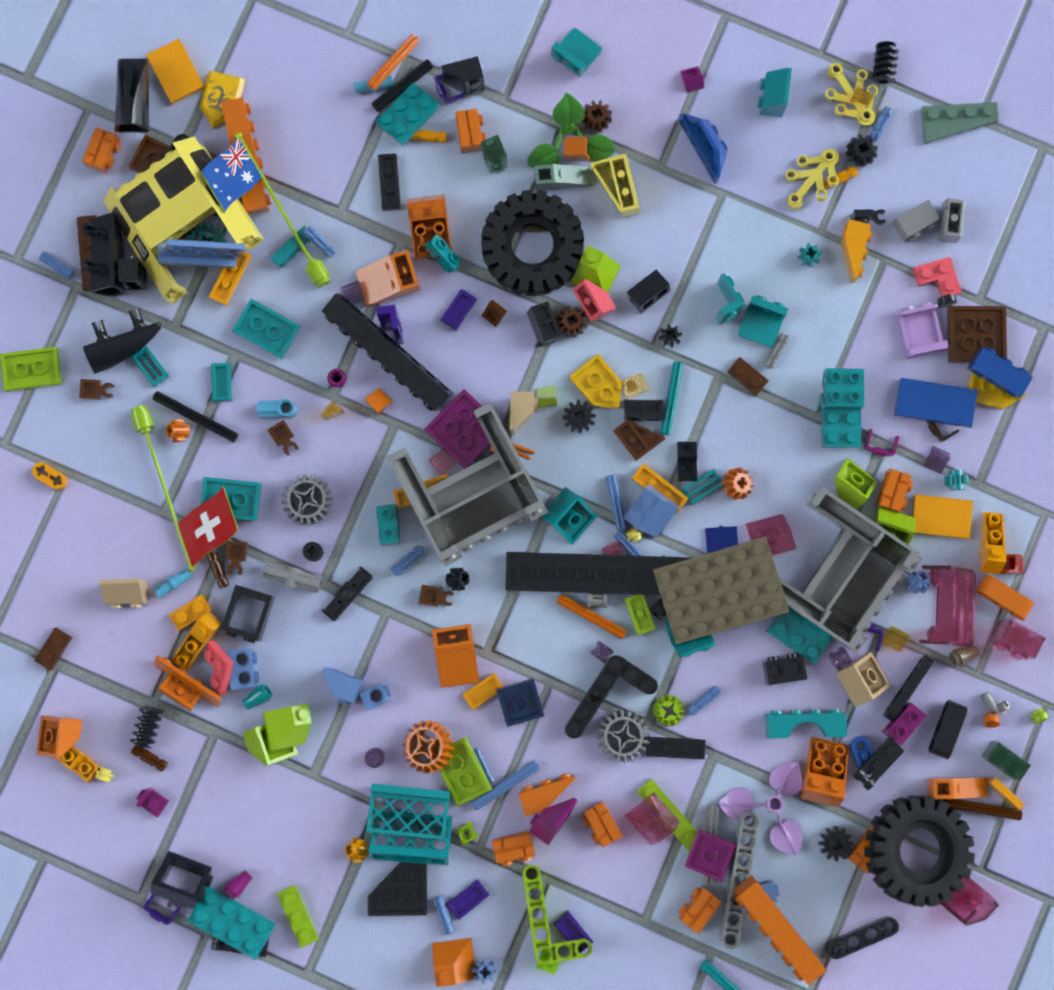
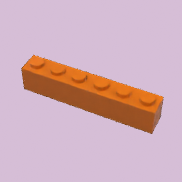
[221,97,272,215]
[733,875,827,985]

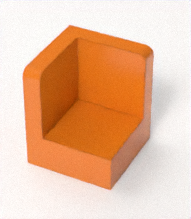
[563,137,590,161]

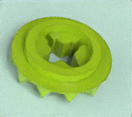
[653,695,685,726]

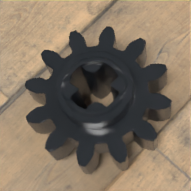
[562,400,596,434]
[818,825,854,862]

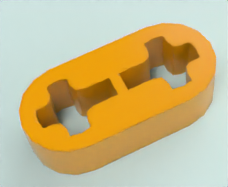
[32,462,68,490]

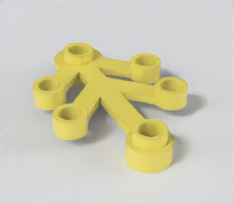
[824,63,878,126]
[786,149,839,210]

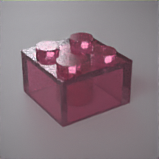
[989,619,1045,661]

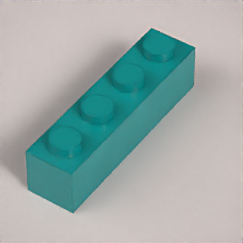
[270,225,311,269]

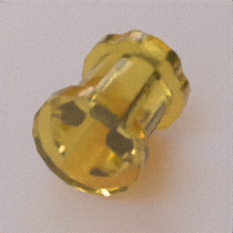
[851,85,875,108]

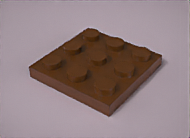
[947,306,1007,363]

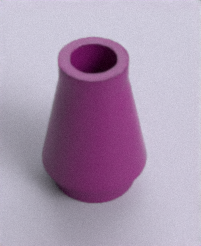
[327,369,346,387]
[223,870,253,900]

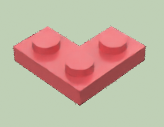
[913,257,962,296]
[204,640,234,695]

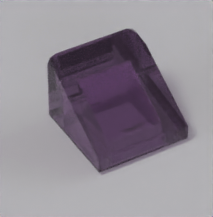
[341,281,363,304]
[924,446,950,474]

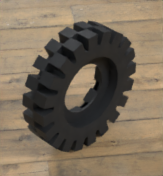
[481,190,584,296]
[864,795,975,907]

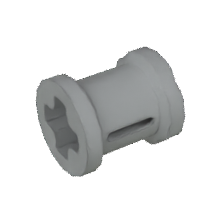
[587,593,607,608]

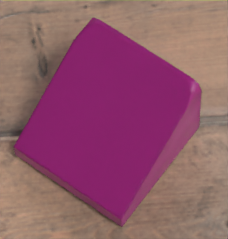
[680,66,704,93]

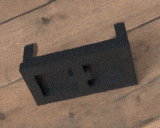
[627,269,670,313]
[527,301,562,347]
[624,399,663,421]

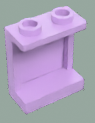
[896,302,948,359]

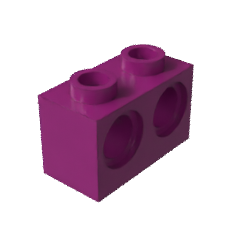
[881,702,927,745]

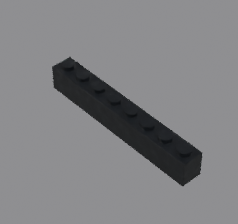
[322,294,453,411]

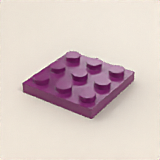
[424,389,505,469]

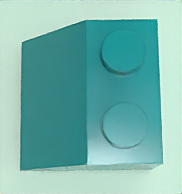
[757,67,792,117]
[541,487,597,545]

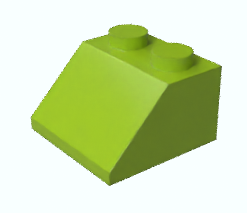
[871,506,916,558]

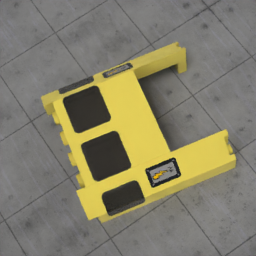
[103,137,264,304]

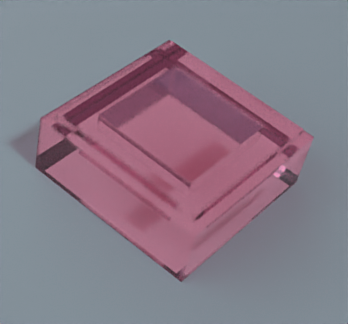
[429,449,456,475]
[601,540,623,555]

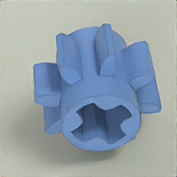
[905,570,931,594]
[471,958,497,984]

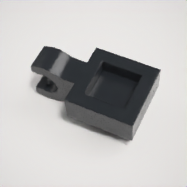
[850,209,886,225]

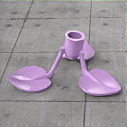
[719,762,803,855]

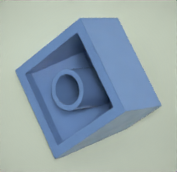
[623,484,679,537]
[323,667,365,705]

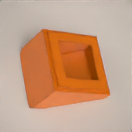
[365,388,392,414]

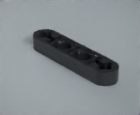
[883,654,934,722]
[826,916,899,959]

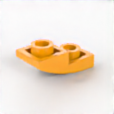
[56,745,101,783]

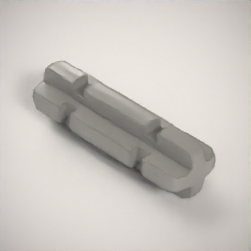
[764,333,790,369]

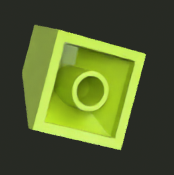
[571,245,621,293]
[835,458,878,510]
[263,703,312,751]
[242,724,298,766]

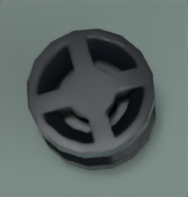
[303,542,324,562]

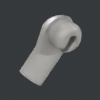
[980,692,1010,714]

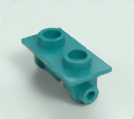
[425,233,461,273]

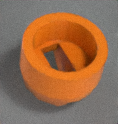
[984,712,1000,728]

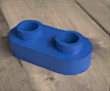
[850,736,874,775]

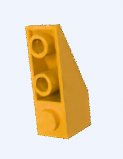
[841,219,872,283]
[979,512,1007,574]
[171,611,223,672]

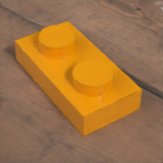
[169,594,213,631]

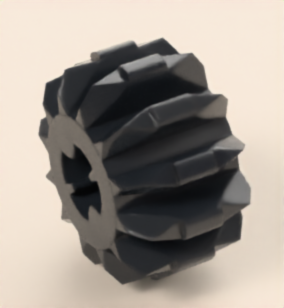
[845,134,878,167]

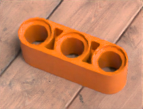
[976,574,1034,620]

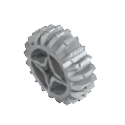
[281,474,334,526]
[597,710,650,763]

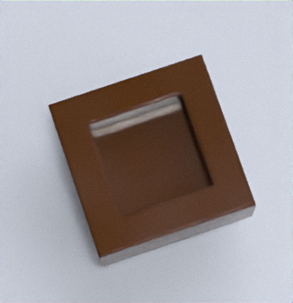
[481,300,507,327]

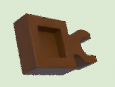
[79,379,114,400]
[268,420,299,456]
[226,541,248,575]
[418,584,454,607]

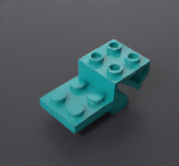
[820,368,864,448]

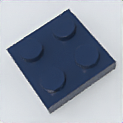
[496,678,544,727]

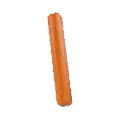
[368,34,419,90]
[557,594,627,639]

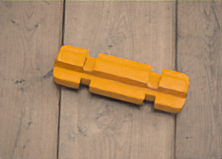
[410,129,447,143]
[823,166,858,190]

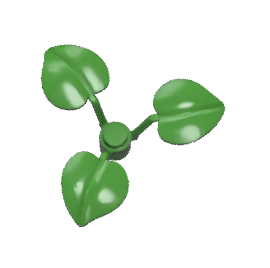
[527,92,615,167]

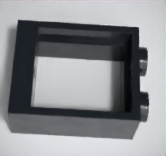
[221,585,275,643]
[150,851,214,910]

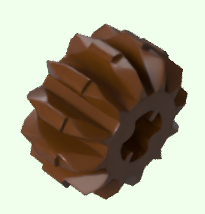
[581,100,612,133]
[556,305,588,338]

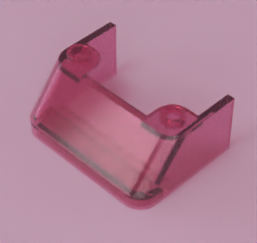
[919,565,976,647]

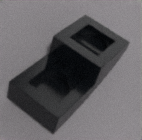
[677,442,698,481]

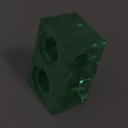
[481,135,507,174]
[981,741,1031,781]

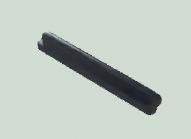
[372,59,433,112]

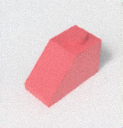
[572,279,616,322]

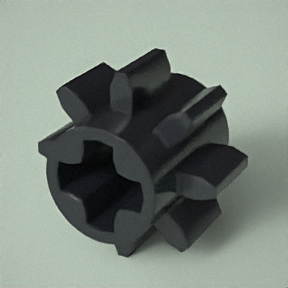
[658,324,682,349]
[445,567,469,591]

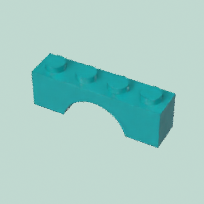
[765,709,847,738]

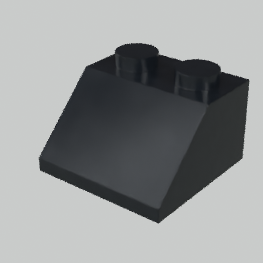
[441,56,485,96]

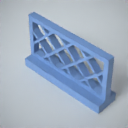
[158,239,245,268]

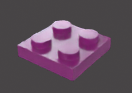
[685,829,736,882]

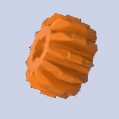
[720,467,754,500]

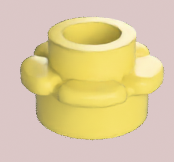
[625,527,644,542]
[95,767,114,782]

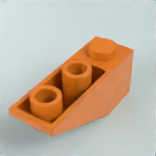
[519,773,576,816]
[927,777,987,799]

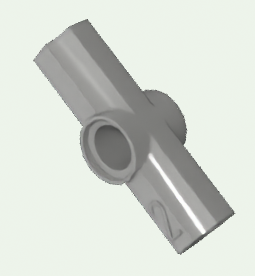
[262,561,323,593]

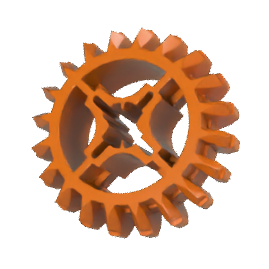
[402,720,455,774]

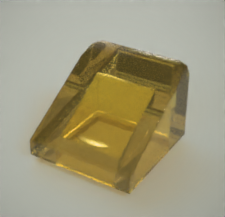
[621,373,648,398]
[321,401,345,421]
[882,626,910,652]

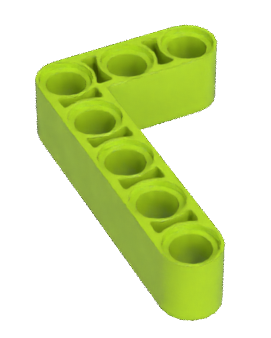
[522,865,592,964]

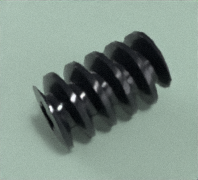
[872,41,899,84]
[130,705,164,749]

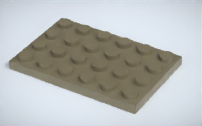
[653,536,789,644]

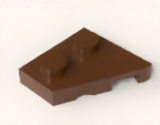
[613,419,665,461]

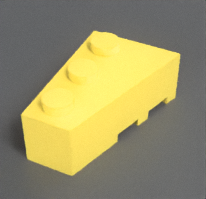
[589,153,641,218]

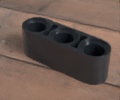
[928,700,968,760]

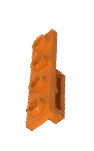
[154,655,222,712]

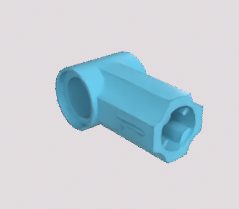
[257,399,298,419]

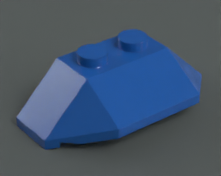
[678,113,728,184]

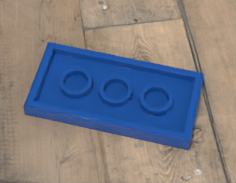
[894,378,978,428]

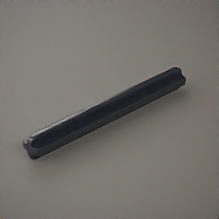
[152,391,239,443]

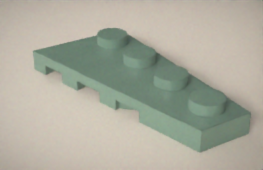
[921,102,999,145]

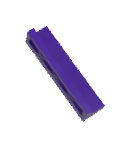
[376,305,404,344]

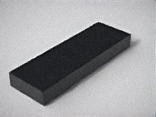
[378,153,401,211]
[646,736,706,759]

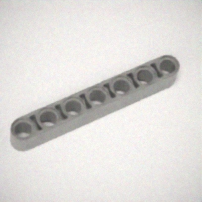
[719,810,759,949]

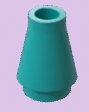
[242,684,273,710]

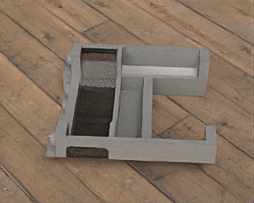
[387,402,548,567]
[779,486,922,654]

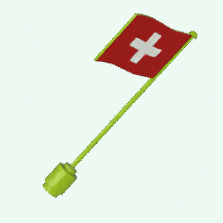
[130,405,239,572]

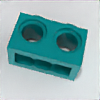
[376,504,401,546]

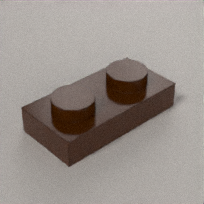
[727,357,769,396]
[34,627,73,671]

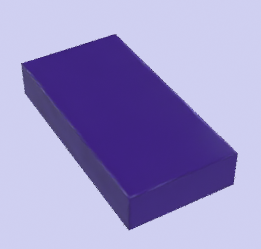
[441,289,477,331]
[447,879,490,920]
[553,911,593,953]

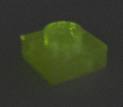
[536,949,562,975]

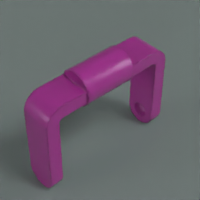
[864,429,899,457]

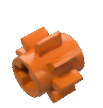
[166,419,190,443]

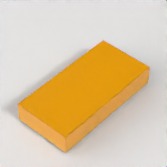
[462,673,503,711]
[987,777,1024,810]

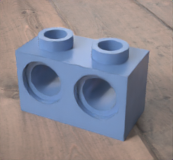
[226,648,260,690]

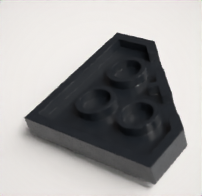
[368,862,427,916]

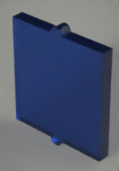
[705,525,738,553]

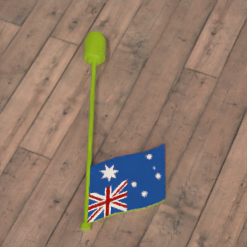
[201,133,331,288]

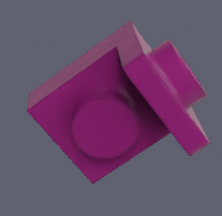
[136,788,170,818]

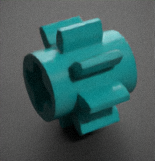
[797,243,822,268]
[944,470,969,491]

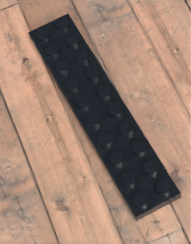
[505,552,693,595]

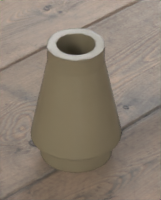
[949,645,980,667]

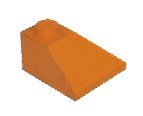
[37,715,82,758]
[432,938,476,988]

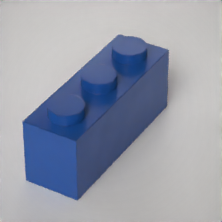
[967,347,1033,398]

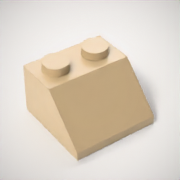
[509,391,538,435]
[99,579,148,608]
[836,652,891,707]

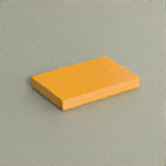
[146,38,205,105]
[912,494,973,539]

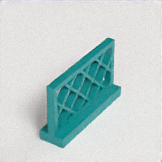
[366,783,450,841]
[369,810,452,866]

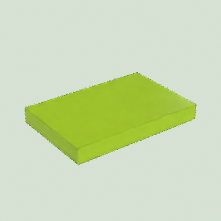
[0,346,62,392]
[438,736,492,807]

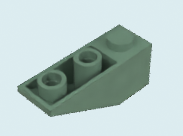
[534,164,592,191]

